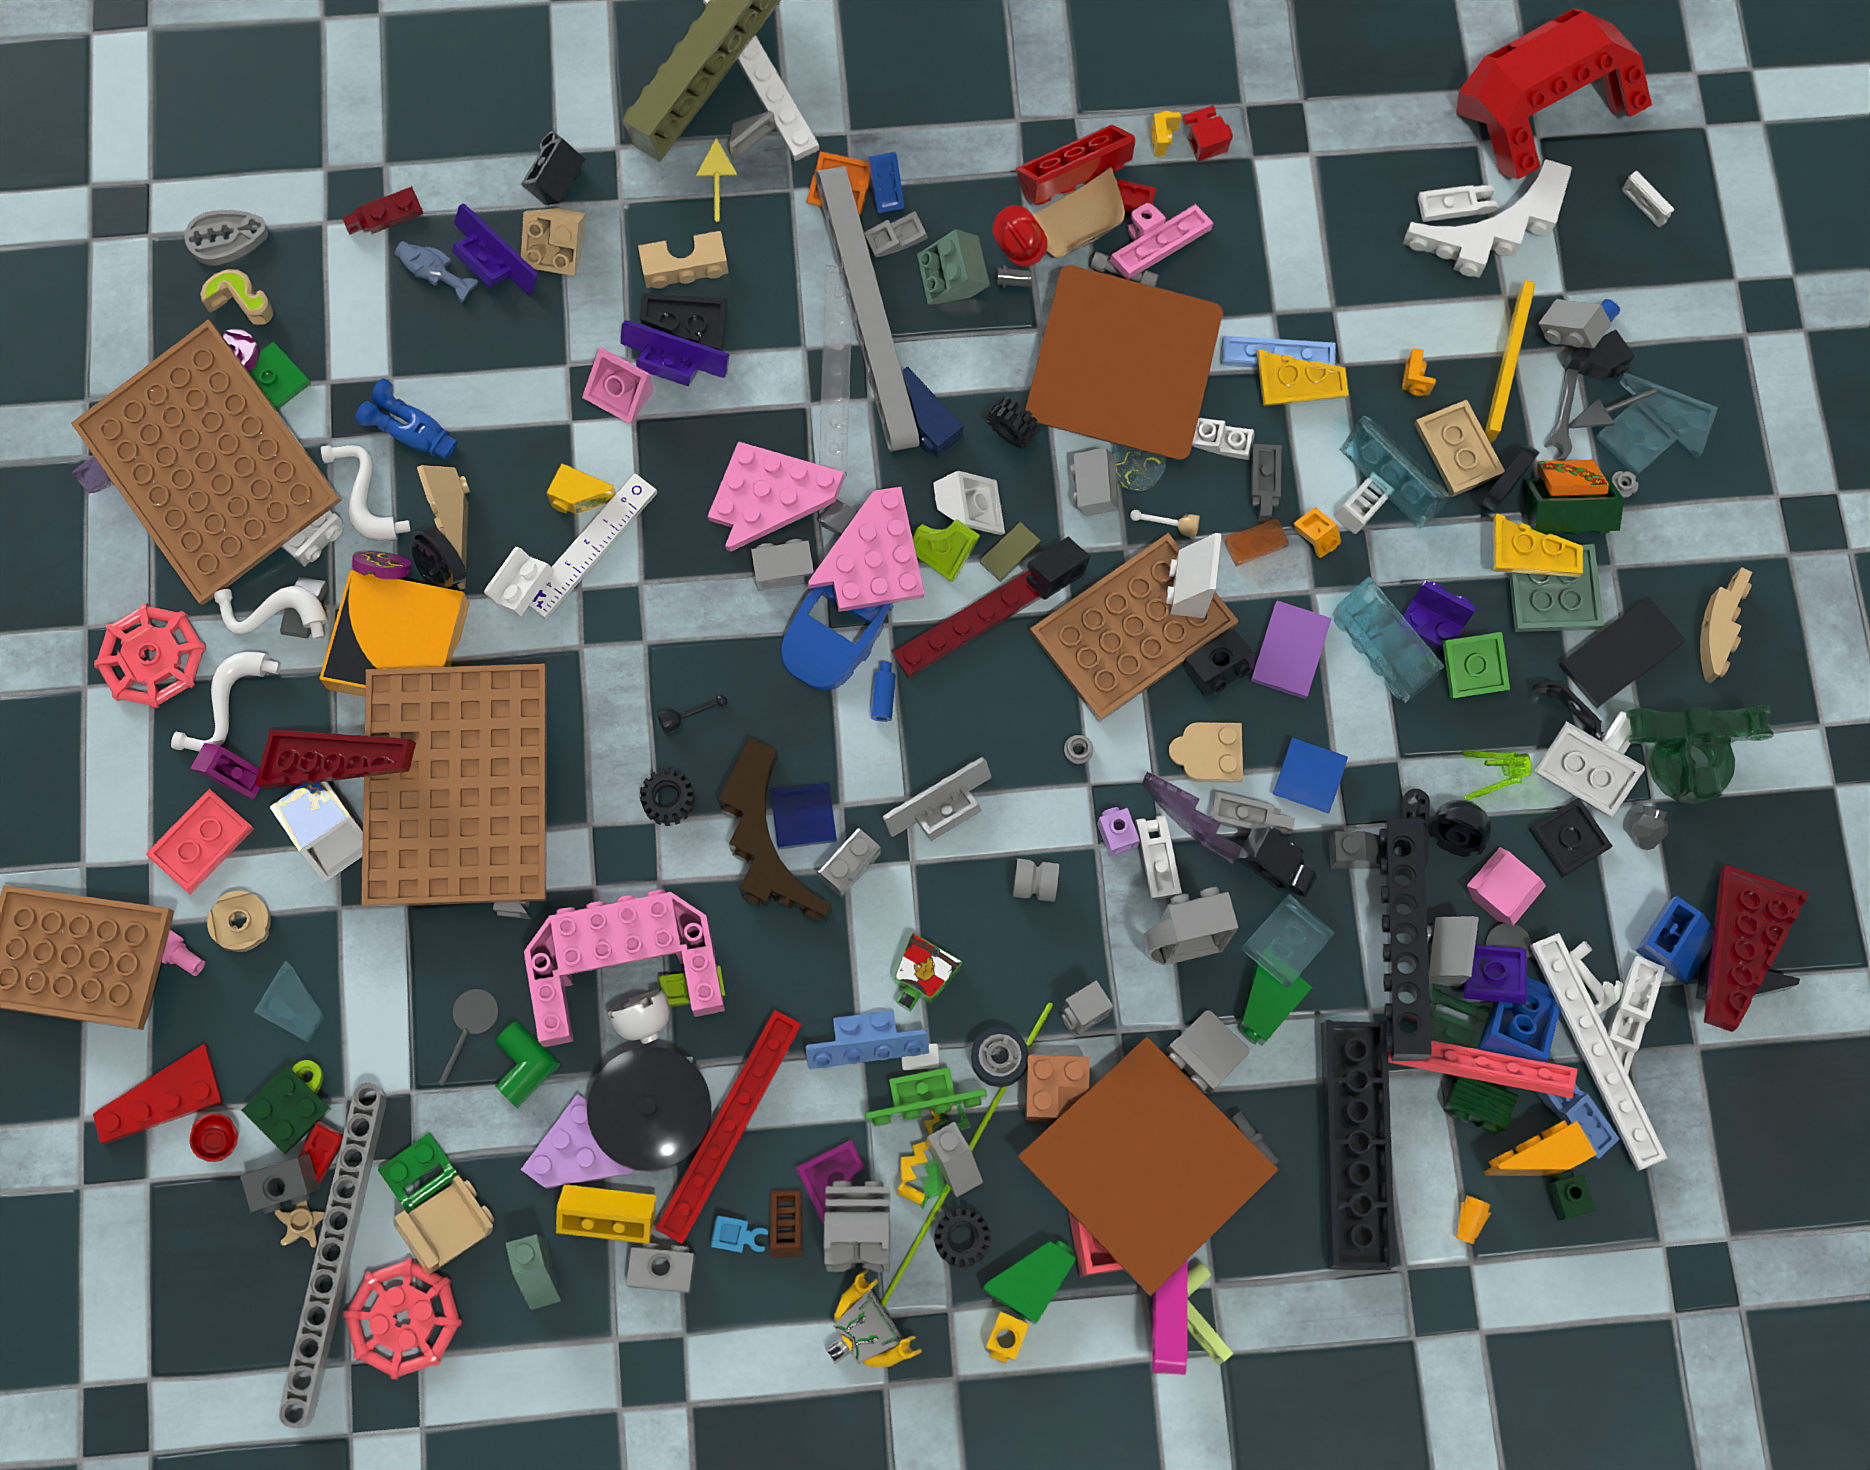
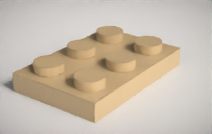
[1414,399,1505,497]

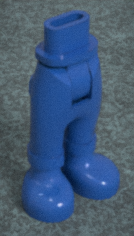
[355,378,458,460]

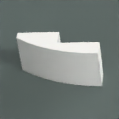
[1192,418,1255,460]

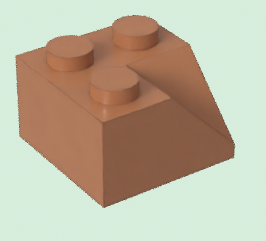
[1025,1055,1090,1122]

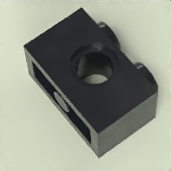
[1185,629,1255,697]

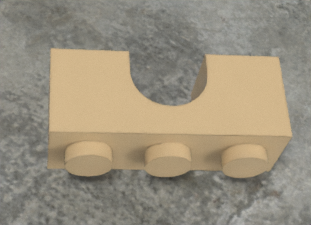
[638,231,728,289]

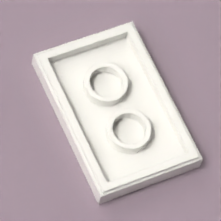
[1535,721,1645,817]

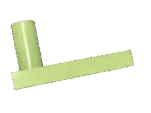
[1187,1262,1233,1365]

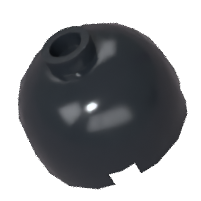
[1429,800,1491,857]

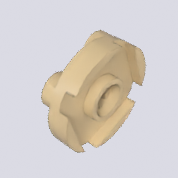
[207,890,271,952]

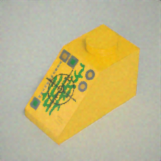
[546,464,616,514]

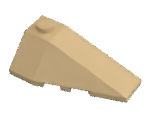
[417,465,470,590]

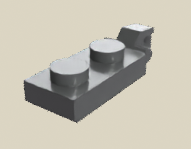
[1251,443,1282,523]

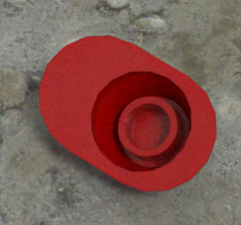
[993,205,1048,267]

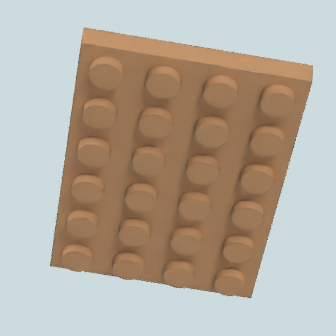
[1030,533,1239,722]
[0,885,174,1031]

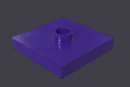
[1463,945,1527,1004]

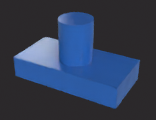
[868,152,905,213]

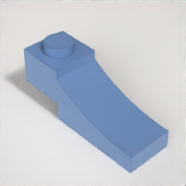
[1536,1084,1620,1159]

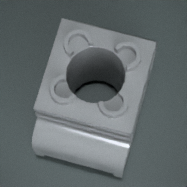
[824,1181,891,1272]

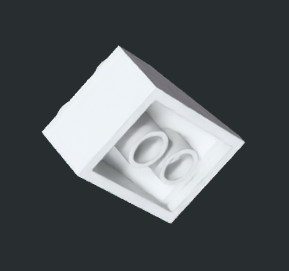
[1166,533,1221,619]

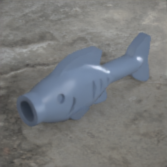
[395,241,478,302]

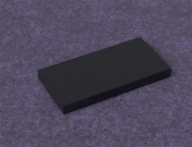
[1559,597,1686,709]

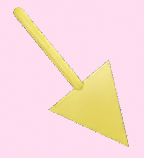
[696,138,737,222]

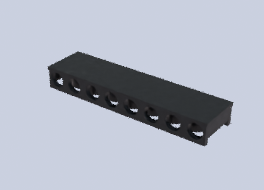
[1321,1020,1396,1271]

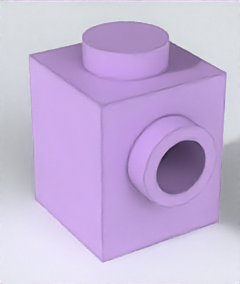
[1097,807,1140,857]

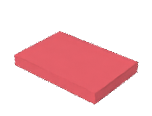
[146,789,254,895]

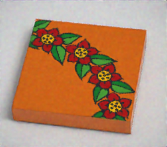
[1537,460,1609,496]

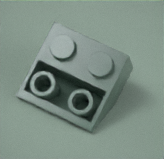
[917,229,990,305]

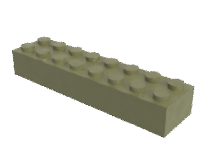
[622,0,781,162]

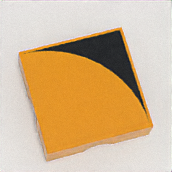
[319,570,470,697]

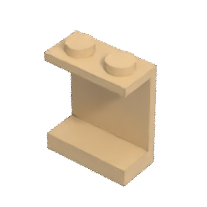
[393,1175,494,1276]

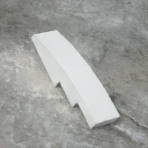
[1607,956,1665,1075]

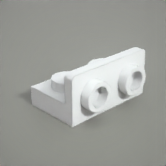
[281,511,345,567]
[484,547,554,616]

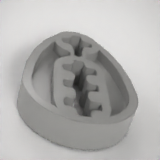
[185,210,269,266]

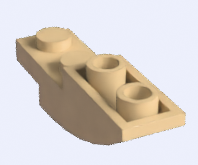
[1700,568,1752,684]

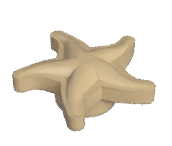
[275,1200,325,1248]

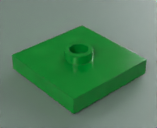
[249,341,311,410]

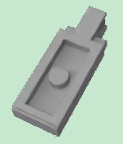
[1210,792,1295,834]

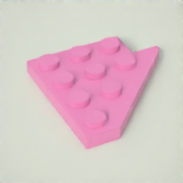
[808,487,925,612]

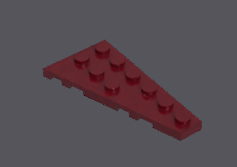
[1704,864,1810,1032]

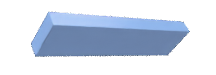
[1222,336,1335,368]

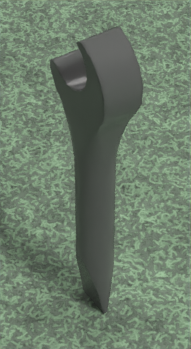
[1545,368,1578,461]

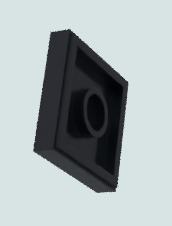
[1528,798,1613,878]

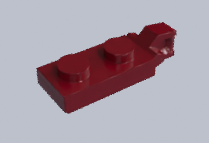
[342,186,424,235]

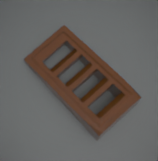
[770,1190,803,1258]

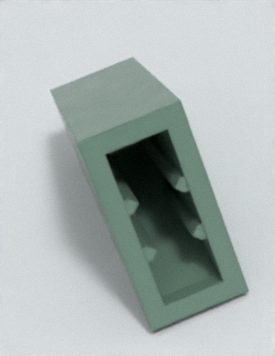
[505,1234,562,1310]

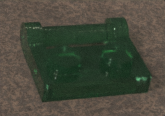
[1430,986,1490,1049]

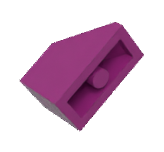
[190,743,260,800]

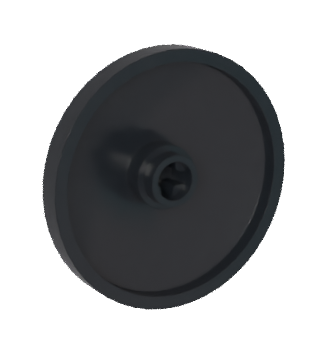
[587,1046,712,1172]

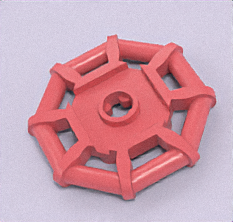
[94,604,206,709]
[343,1258,462,1380]

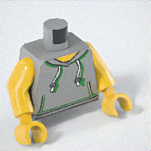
[825,1269,922,1368]

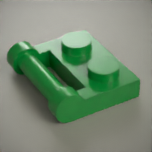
[378,1133,461,1214]

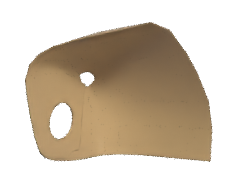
[1032,167,1125,258]

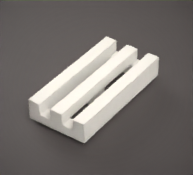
[1622,171,1674,228]

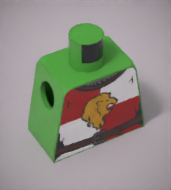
[894,933,962,1011]

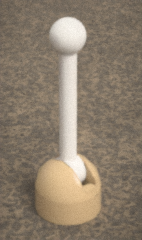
[1130,510,1200,538]

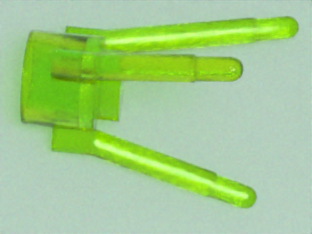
[1462,751,1532,801]

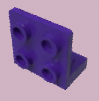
[1397,580,1476,652]

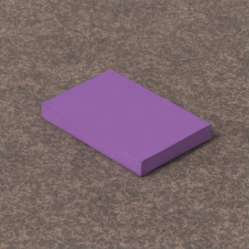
[1251,600,1332,699]

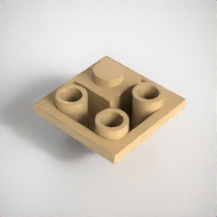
[521,208,587,276]

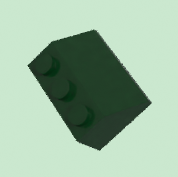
[1524,476,1624,535]

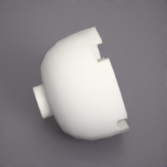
[606,989,670,1044]

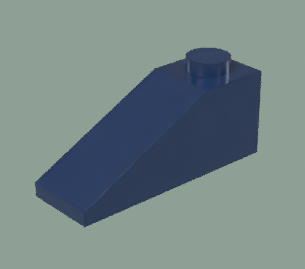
[903,366,964,457]

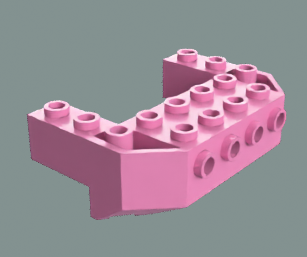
[524,890,725,1047]

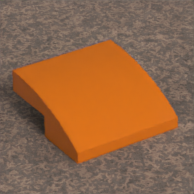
[807,151,871,215]

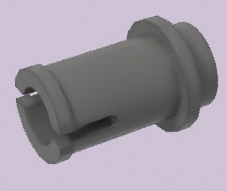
[996,266,1032,288]

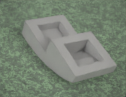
[864,211,929,257]

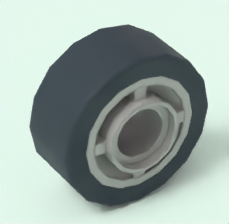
[971,1026,1029,1088]

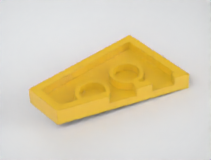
[1257,349,1349,407]
[1493,513,1583,577]

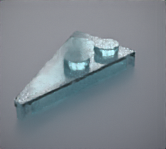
[1619,372,1718,458]

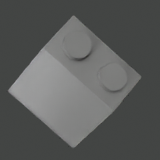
[1427,916,1479,988]

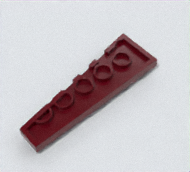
[255,729,416,789]

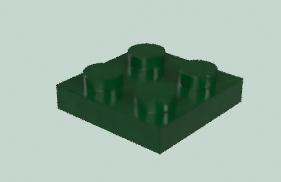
[241,1065,331,1154]

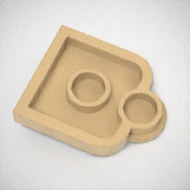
[1169,722,1243,783]

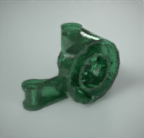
[1626,705,1774,804]

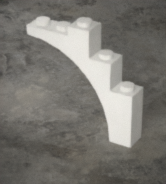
[1403,159,1572,278]

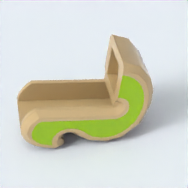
[200,269,273,325]

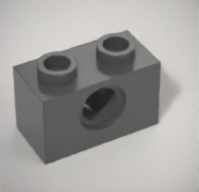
[240,1153,320,1214]

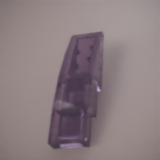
[1142,771,1242,864]

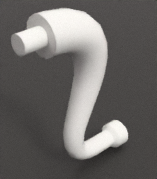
[321,445,411,541]
[214,586,327,640]
[171,651,281,752]

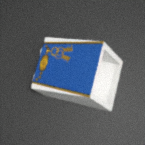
[270,782,363,882]

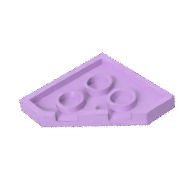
[521,1094,636,1189]

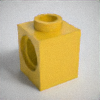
[985,1311,1030,1364]

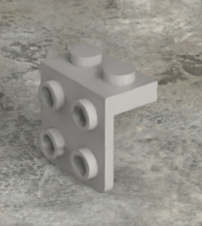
[1166,1010,1249,1094]

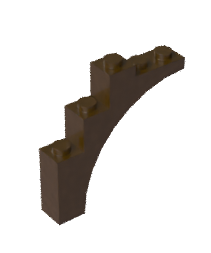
[718,738,832,922]

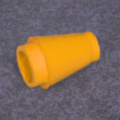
[1456,1195,1491,1244]

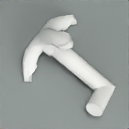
[1569,941,1623,1014]

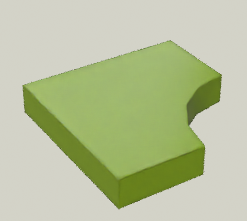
[913,519,980,582]

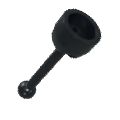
[657,695,727,735]

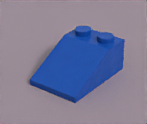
[1478,977,1560,1062]

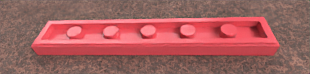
[1388,1040,1578,1099]

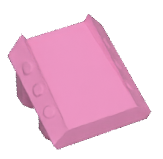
[1467,847,1546,926]

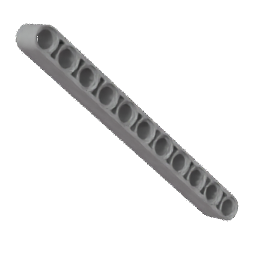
[816,166,919,452]
[279,1083,387,1428]

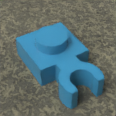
[710,1216,768,1253]

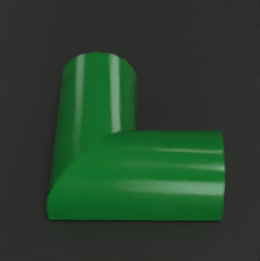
[495,1021,561,1108]

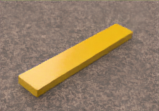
[1485,280,1535,442]

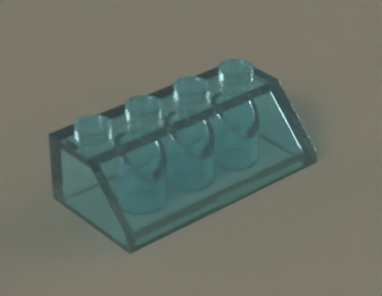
[1340,416,1452,529]
[1332,576,1444,703]

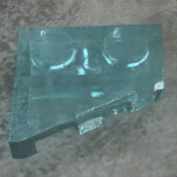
[254,961,324,1042]

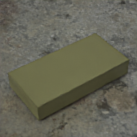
[980,522,1041,582]

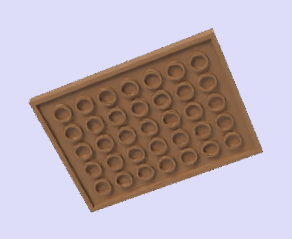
[71,319,342,605]

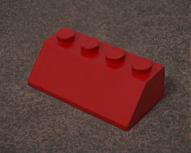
[1015,124,1136,205]

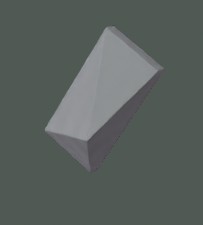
[729,111,775,161]

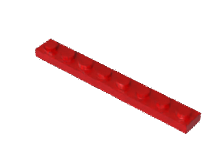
[655,1010,802,1245]

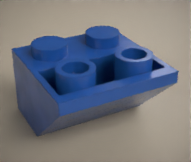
[1636,896,1714,985]

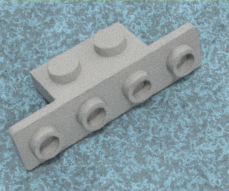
[883,757,992,841]

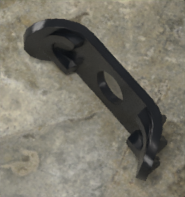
[1532,678,1603,741]

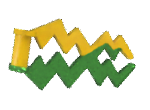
[896,1105,972,1209]

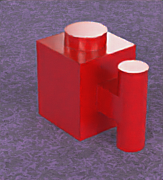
[1182,106,1233,162]

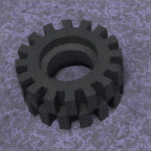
[986,397,1040,449]
[640,769,695,826]
[934,1209,991,1268]

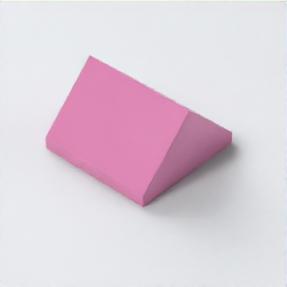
[582,348,654,424]

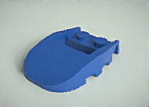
[780,585,894,691]

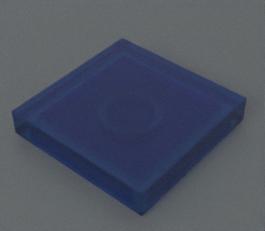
[771,783,837,850]

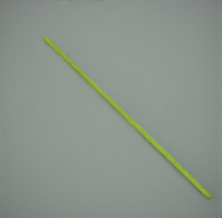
[880,1002,1053,1309]

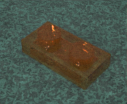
[1224,518,1289,567]

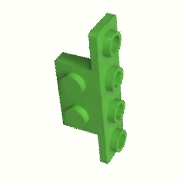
[865,1067,987,1126]

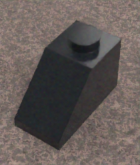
[1562,329,1635,380]

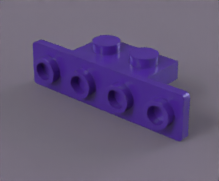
[452,203,538,294]
[620,320,730,386]

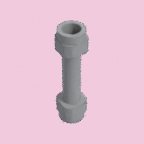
[1091,252,1159,287]

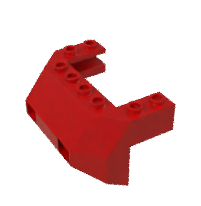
[1456,8,1652,179]

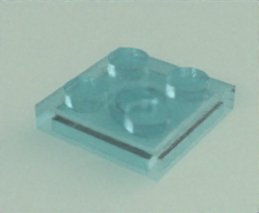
[1596,400,1678,477]

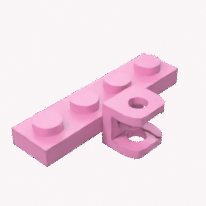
[1110,203,1213,280]

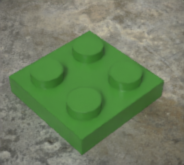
[1442,632,1510,698]

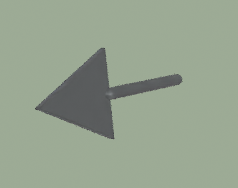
[1568,388,1658,429]

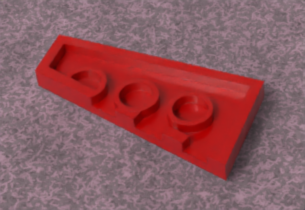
[93,1043,224,1144]

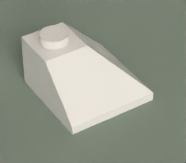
[933,471,1005,535]

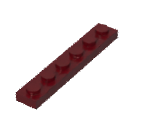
[893,570,1041,679]

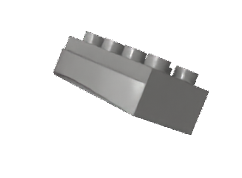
[1142,887,1238,965]

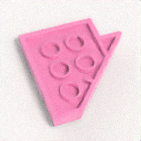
[708,442,845,551]

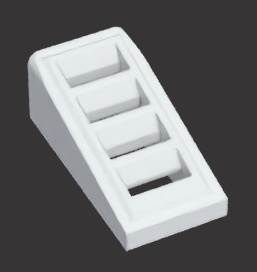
[1335,473,1394,534]

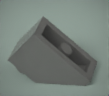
[1329,831,1385,869]

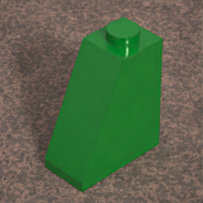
[1239,948,1313,1046]
[982,1241,1077,1325]

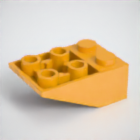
[1484,1120,1597,1176]

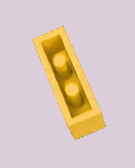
[556,1185,657,1244]

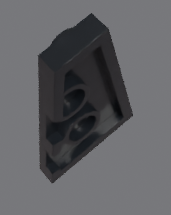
[640,293,727,351]

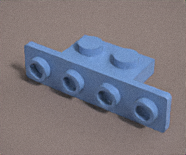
[806,1010,930,1069]

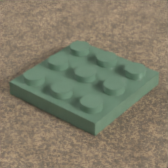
[1509,544,1604,632]

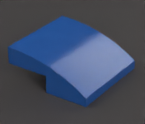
[1273,737,1348,814]

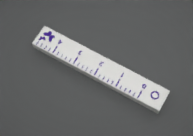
[528,473,657,620]

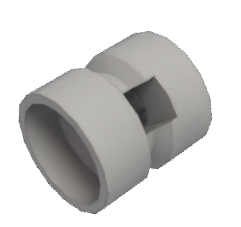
[1013,858,1059,902]

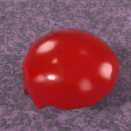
[189,1113,238,1162]

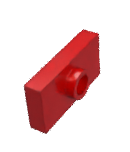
[1116,179,1156,216]
[298,1121,343,1191]

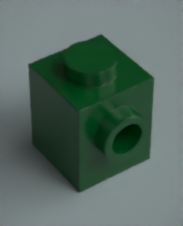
[1547,1171,1596,1221]

